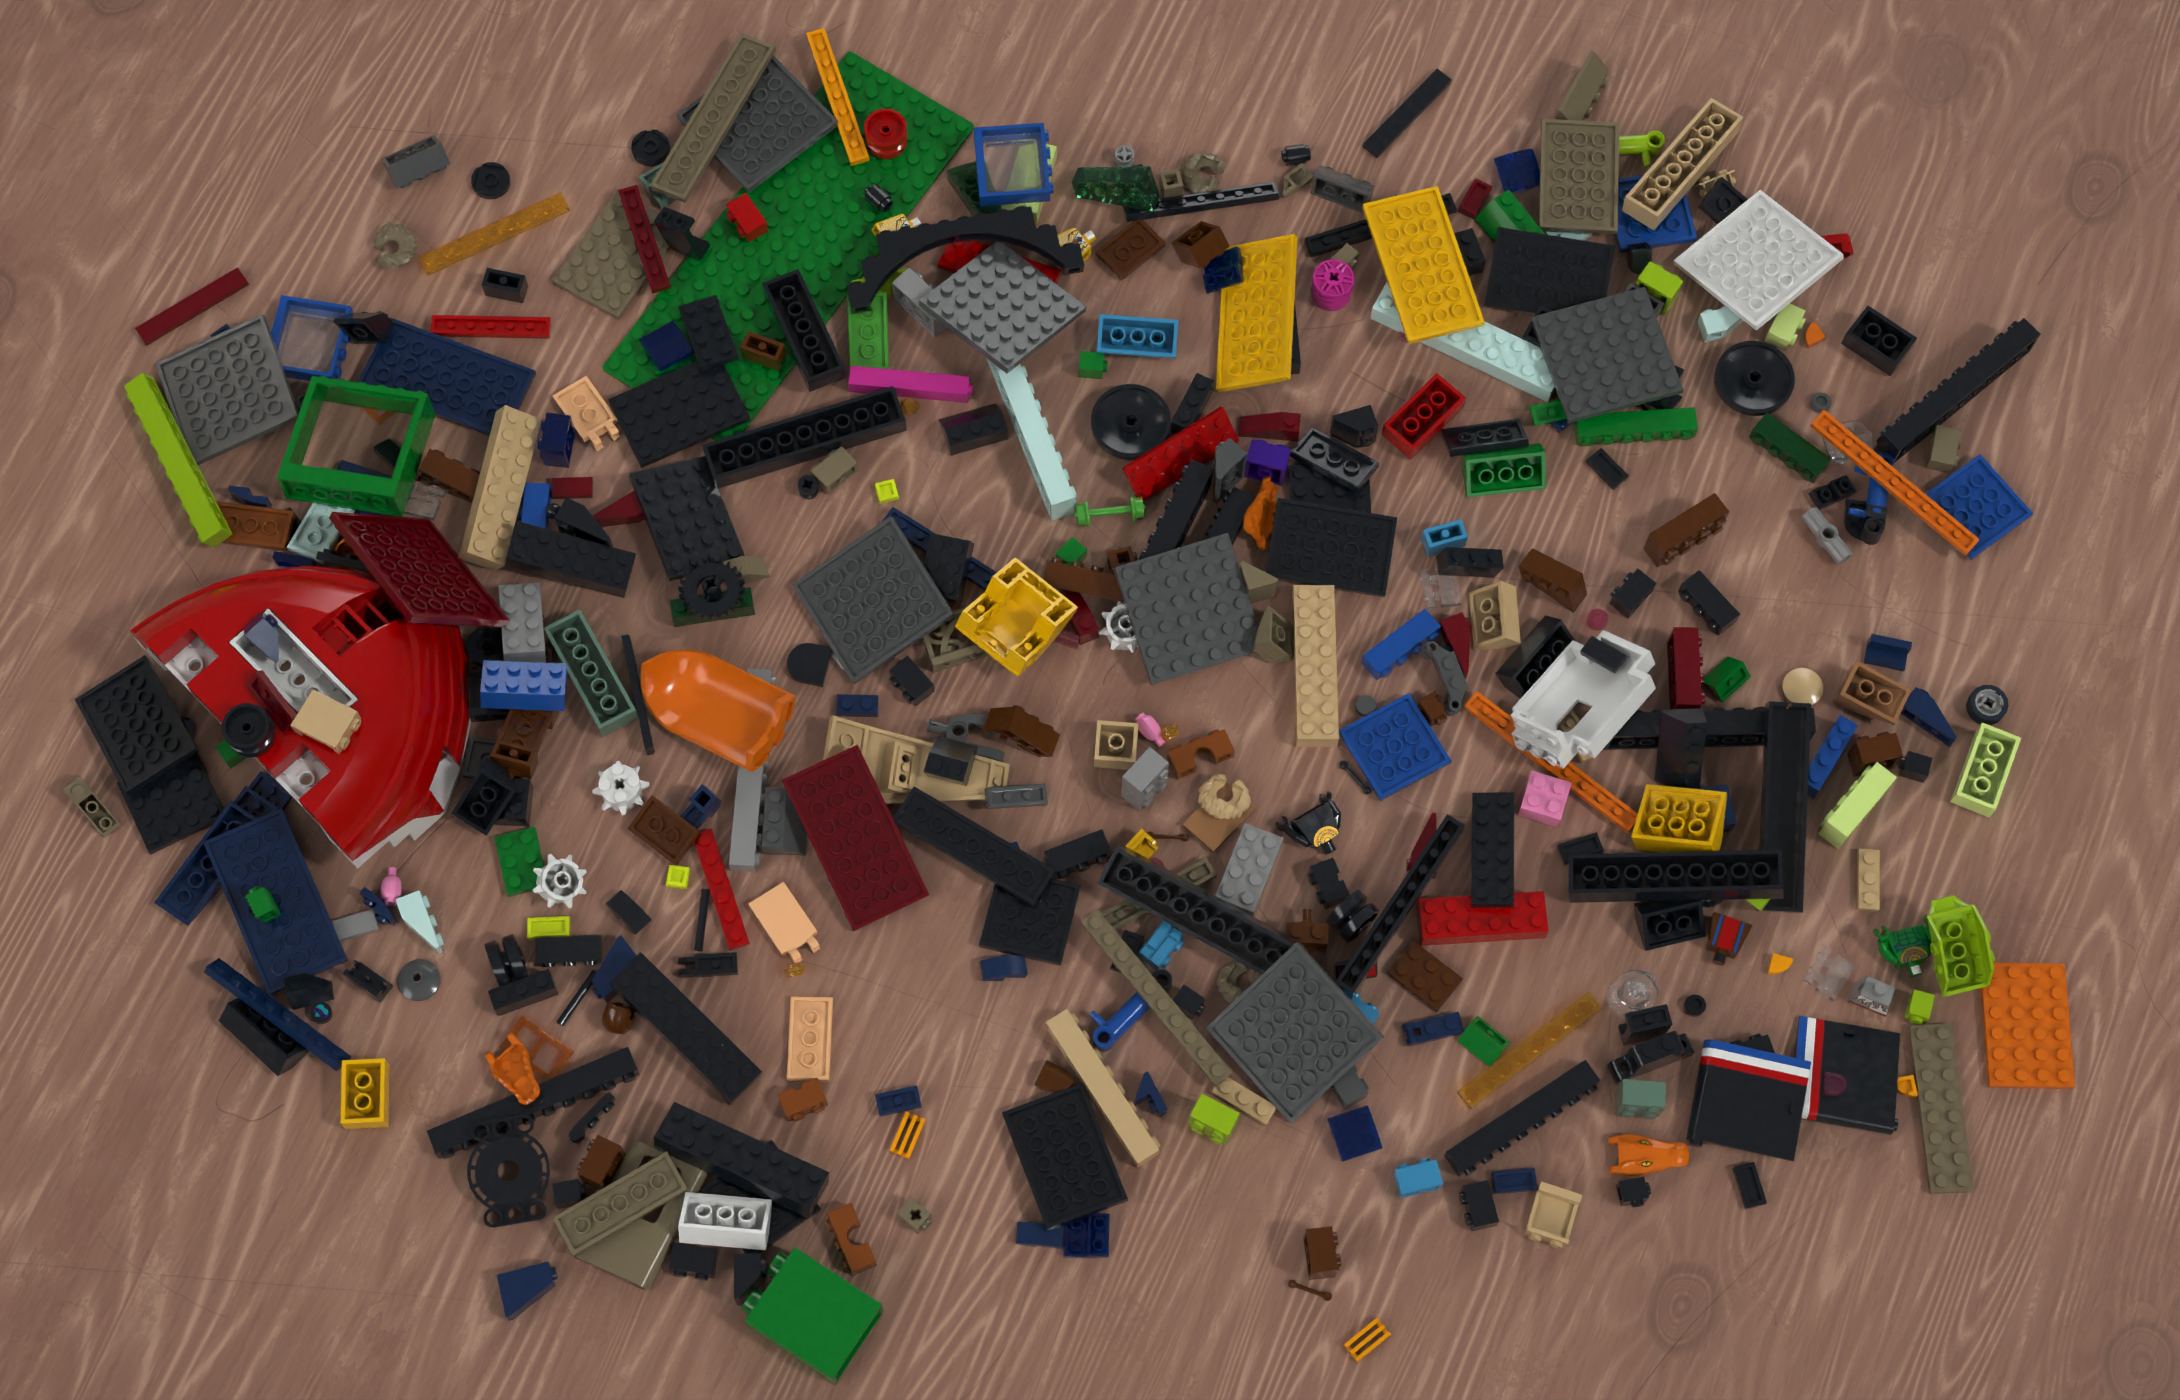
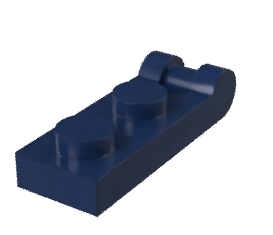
[1402,1012,1464,1046]

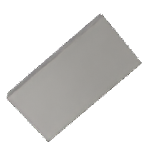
[333,909,379,942]

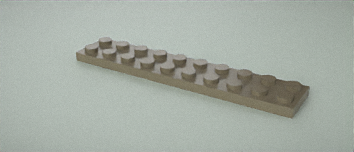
[650,33,776,203]

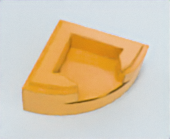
[1767,953,1793,975]
[1897,1075,1918,1097]

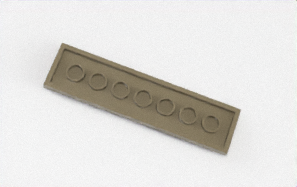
[1908,1024,1974,1194]

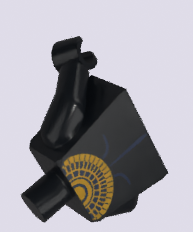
[1276,791,1341,855]

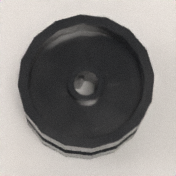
[222,703,276,758]
[1326,890,1380,943]
[484,934,528,986]

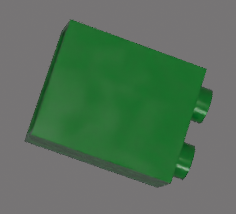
[742,1247,884,1385]

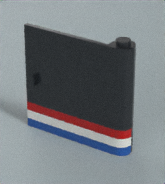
[1789,1016,1900,1135]
[1686,1039,1811,1162]

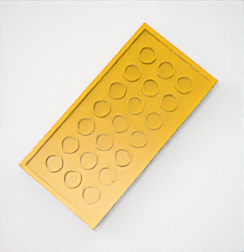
[1362,186,1485,344]
[1216,234,1298,392]

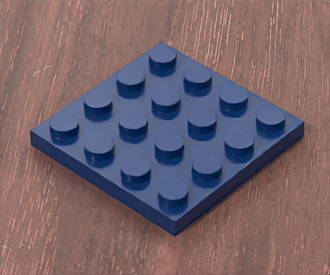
[1615,175,1697,253]
[1926,454,2033,560]
[1339,693,1451,801]

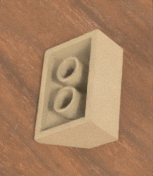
[1469,581,1521,650]

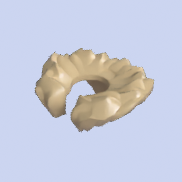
[1198,774,1251,820]

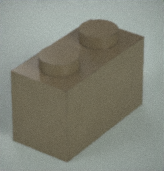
[1926,425,1962,473]
[811,446,858,495]

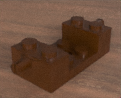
[490,709,559,779]
[1285,909,1328,973]

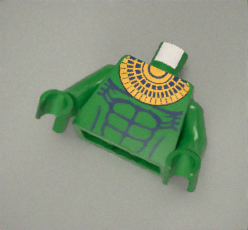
[1873,915,1932,977]

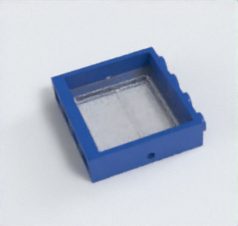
[974,123,1054,206]
[271,295,353,381]

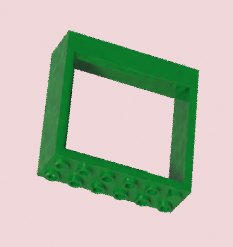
[277,376,436,517]

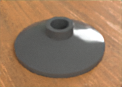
[397,960,440,1001]

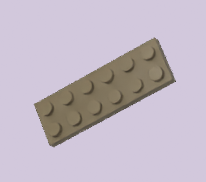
[553,1151,689,1256]

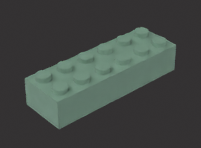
[544,610,639,737]

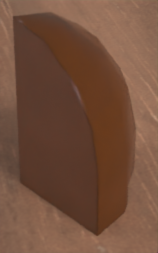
[1034,1060,1074,1092]

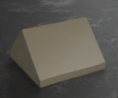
[1240,561,1278,603]

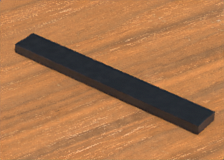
[1123,182,1279,222]
[1304,193,1457,258]

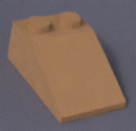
[1833,661,1912,725]

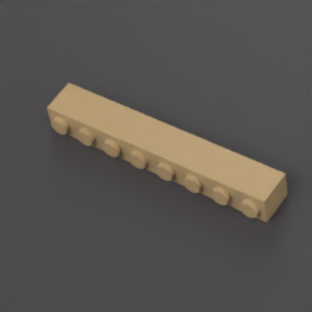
[1045,1009,1160,1168]

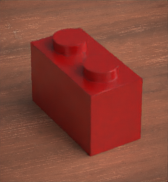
[726,193,768,243]

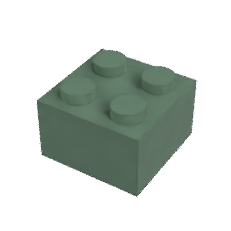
[1616,1079,1666,1119]

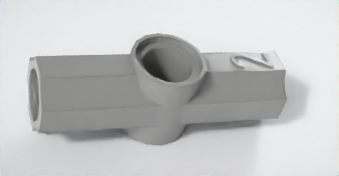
[1802,507,1853,565]

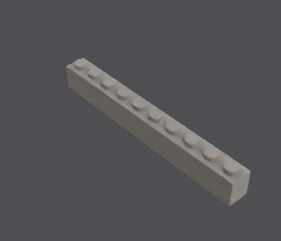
[729,668,776,872]

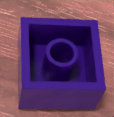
[1244,439,1291,486]

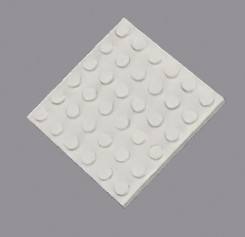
[1674,190,1844,331]

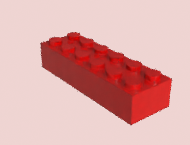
[1416,891,1549,946]

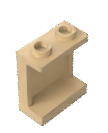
[290,690,361,754]
[1524,1181,1583,1249]

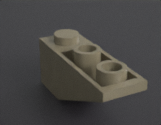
[62,776,121,837]

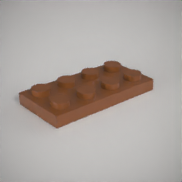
[216,501,296,551]

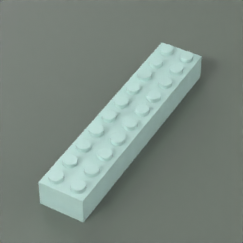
[1370,282,1555,402]
[986,358,1077,521]

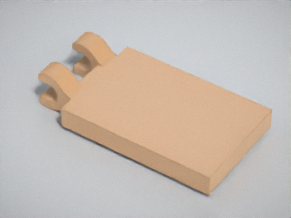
[553,376,621,451]
[748,882,820,964]

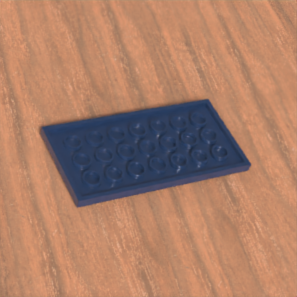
[357,318,536,436]
[203,808,348,995]

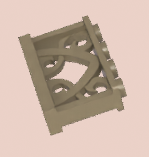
[922,604,989,673]

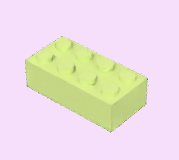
[1950,723,2021,818]
[1819,762,1897,849]

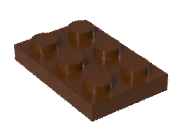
[1096,220,1166,280]
[628,795,701,865]
[1387,940,1463,1012]

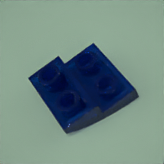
[1494,149,1540,193]
[1203,246,1243,294]
[639,321,694,372]
[1327,1105,1383,1162]
[1063,1213,1110,1258]

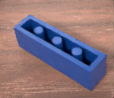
[519,483,552,529]
[1361,609,1441,680]
[1808,715,1858,798]

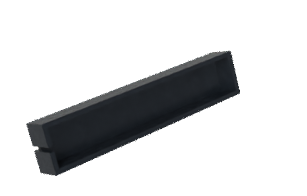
[1757,701,1811,913]

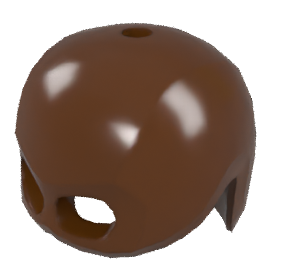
[602,1001,636,1034]

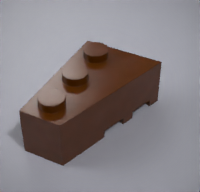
[415,449,480,503]
[1518,548,1587,613]
[983,705,1060,757]

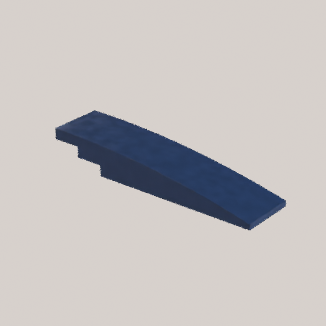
[154,771,293,926]

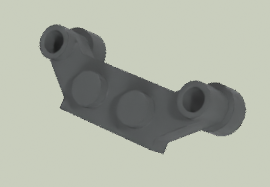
[1420,641,1469,716]

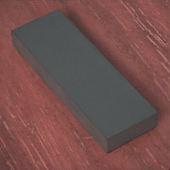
[984,784,1048,810]

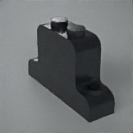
[1607,1031,1694,1084]

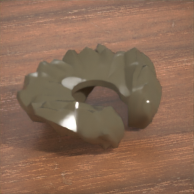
[1180,152,1226,194]
[373,222,417,269]
[1217,960,1262,1004]

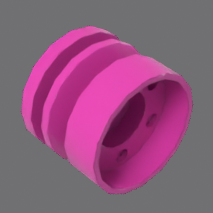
[1311,259,1354,311]

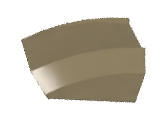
[1253,605,1292,664]

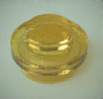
[901,398,920,415]
[1160,723,1180,741]
[784,962,805,978]

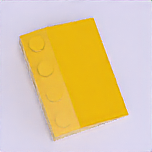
[1631,784,1727,852]

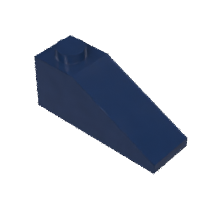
[1900,687,1957,747]

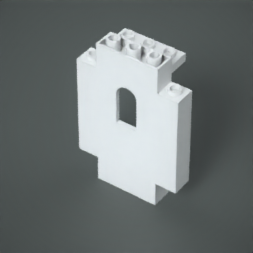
[1511,630,1656,769]

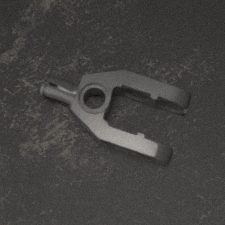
[927,713,1005,762]

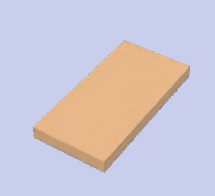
[787,996,833,1082]

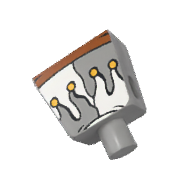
[1848,976,1895,1017]

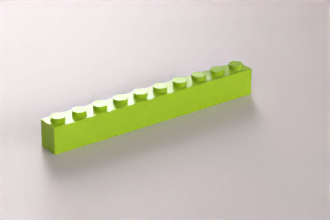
[124,372,232,548]

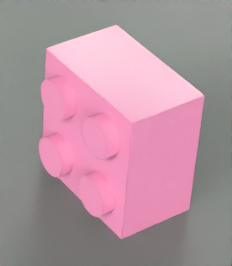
[1518,770,1572,828]

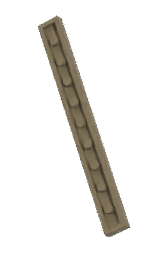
[1081,909,1233,1087]

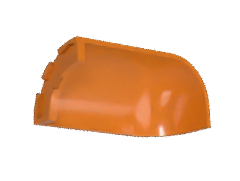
[641,649,796,772]

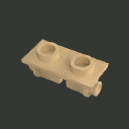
[1693,169,1736,197]

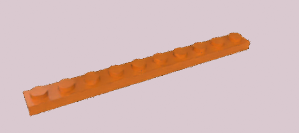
[1810,410,1980,556]
[1464,691,1638,833]

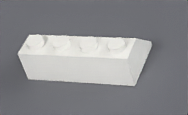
[678,1192,772,1250]

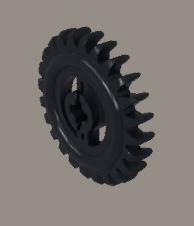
[678,558,746,621]

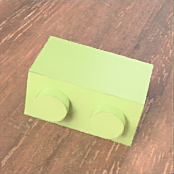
[1765,303,1806,351]

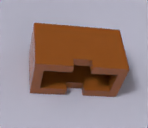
[778,1078,828,1122]

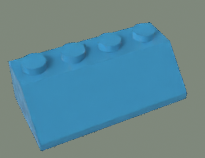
[1097,314,1179,359]

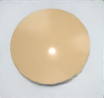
[1782,668,1823,705]

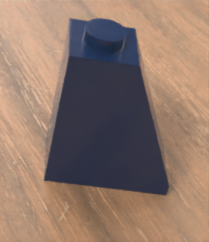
[592,935,637,1002]
[497,1262,558,1321]

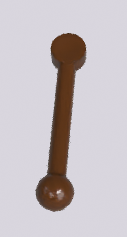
[1147,832,1189,842]
[1288,1280,1332,1301]

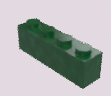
[1749,412,1831,484]
[670,587,755,627]

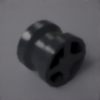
[798,475,819,500]

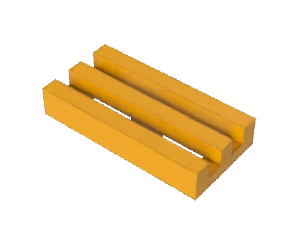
[889,1111,926,1160]
[1343,1317,1391,1363]

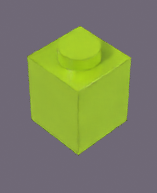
[1904,989,1935,1025]

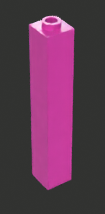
[848,366,973,403]

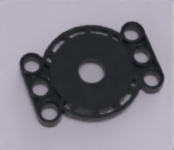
[467,1115,550,1228]

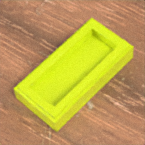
[527,916,570,940]

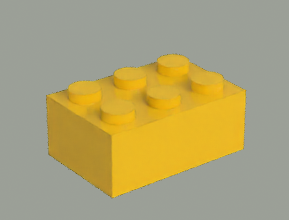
[340,1058,390,1129]

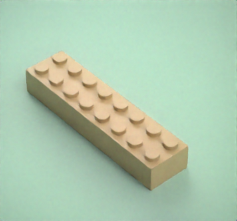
[1622,98,1743,230]
[458,405,542,571]
[1292,585,1339,747]

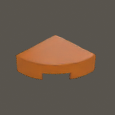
[1805,321,1825,348]

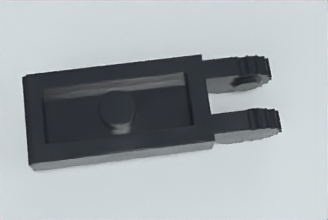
[678,952,738,978]
[569,1092,616,1143]

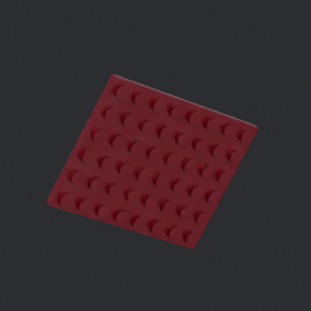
[329,512,510,627]

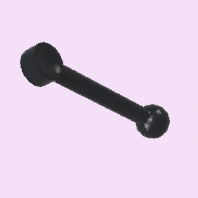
[1340,761,1371,795]

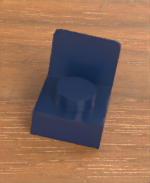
[1134,1071,1167,1117]

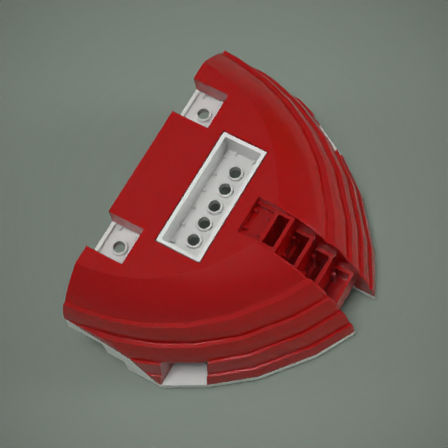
[130,566,471,869]

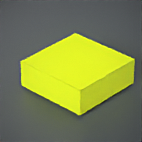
[875,479,899,504]
[666,865,690,889]

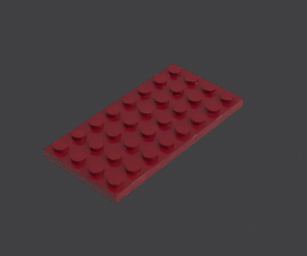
[782,744,929,932]

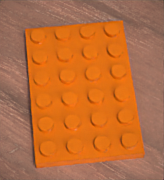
[1981,962,2075,1089]

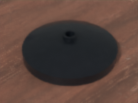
[1714,341,1795,416]
[1091,384,1171,460]

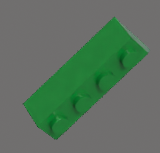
[1475,189,1545,244]
[1462,443,1546,497]

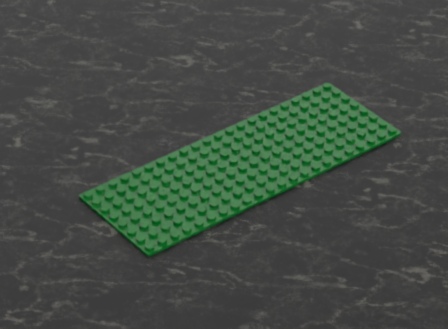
[602,52,974,441]

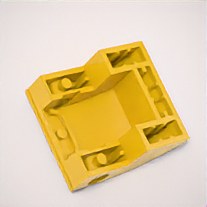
[955,557,1078,677]

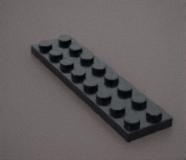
[893,786,1056,907]

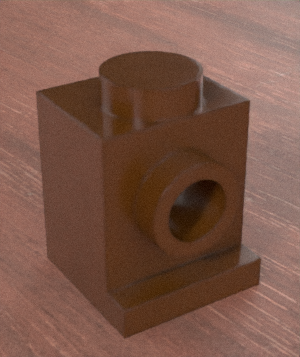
[1107,546,1138,572]
[1417,690,1447,727]

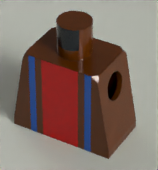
[1706,912,1752,966]

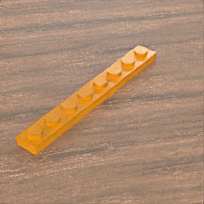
[806,28,869,166]

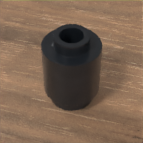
[1281,144,1311,166]
[865,184,893,213]

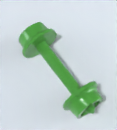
[1073,495,1146,527]

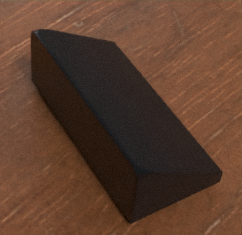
[373,438,401,470]

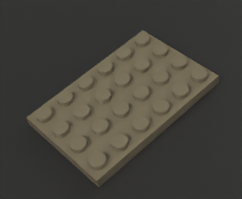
[1538,118,1619,234]
[552,191,670,320]

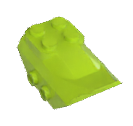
[1927,895,1995,997]

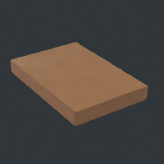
[1183,783,1255,853]

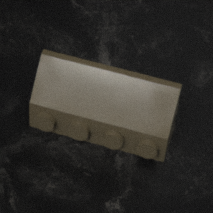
[1556,50,1609,121]

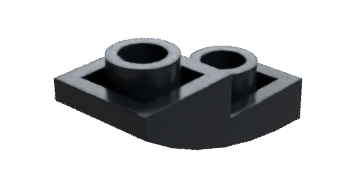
[1809,475,1857,510]
[605,890,652,934]

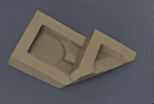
[1282,163,1313,198]

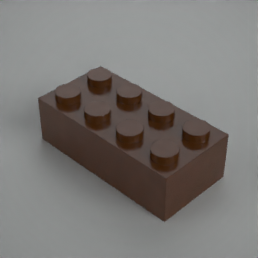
[1643,493,1729,568]

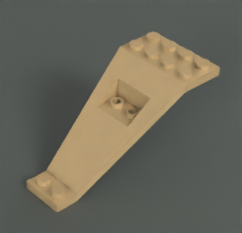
[823,715,1010,805]

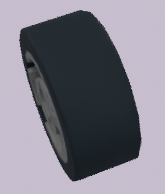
[1966,685,2009,726]

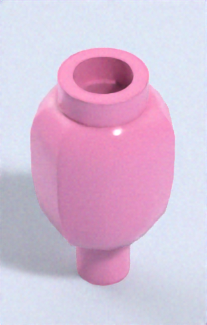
[1134,712,1165,747]
[380,867,401,906]

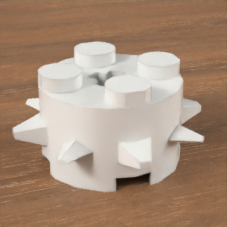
[1099,601,1138,653]
[592,761,650,815]
[533,854,587,908]

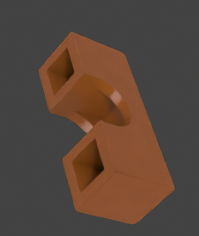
[1167,729,1235,780]
[825,1203,877,1276]

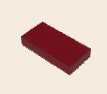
[1458,178,1493,220]
[552,477,593,499]

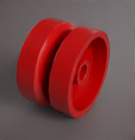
[864,109,908,159]

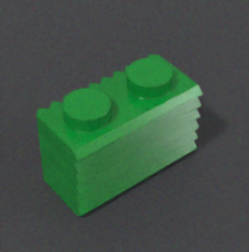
[245,886,281,923]

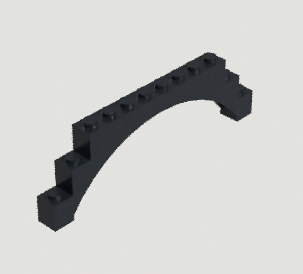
[847,206,1084,314]

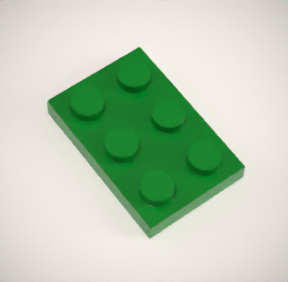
[494,827,544,897]

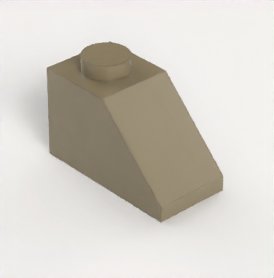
[723,556,770,585]

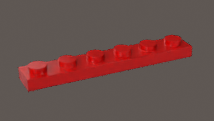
[430,315,551,339]
[694,828,750,951]

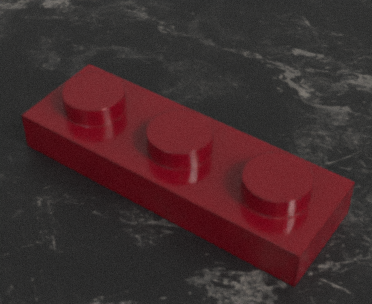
[247,670,297,733]

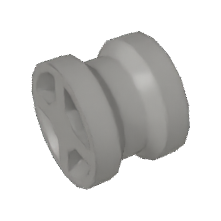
[1115,145,1134,170]

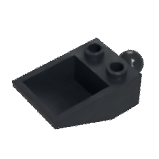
[546,498,613,547]

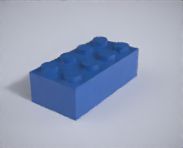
[480,660,567,711]

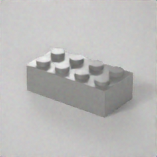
[498,582,546,663]
[1215,823,1284,917]

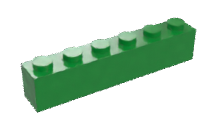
[1574,407,1698,446]

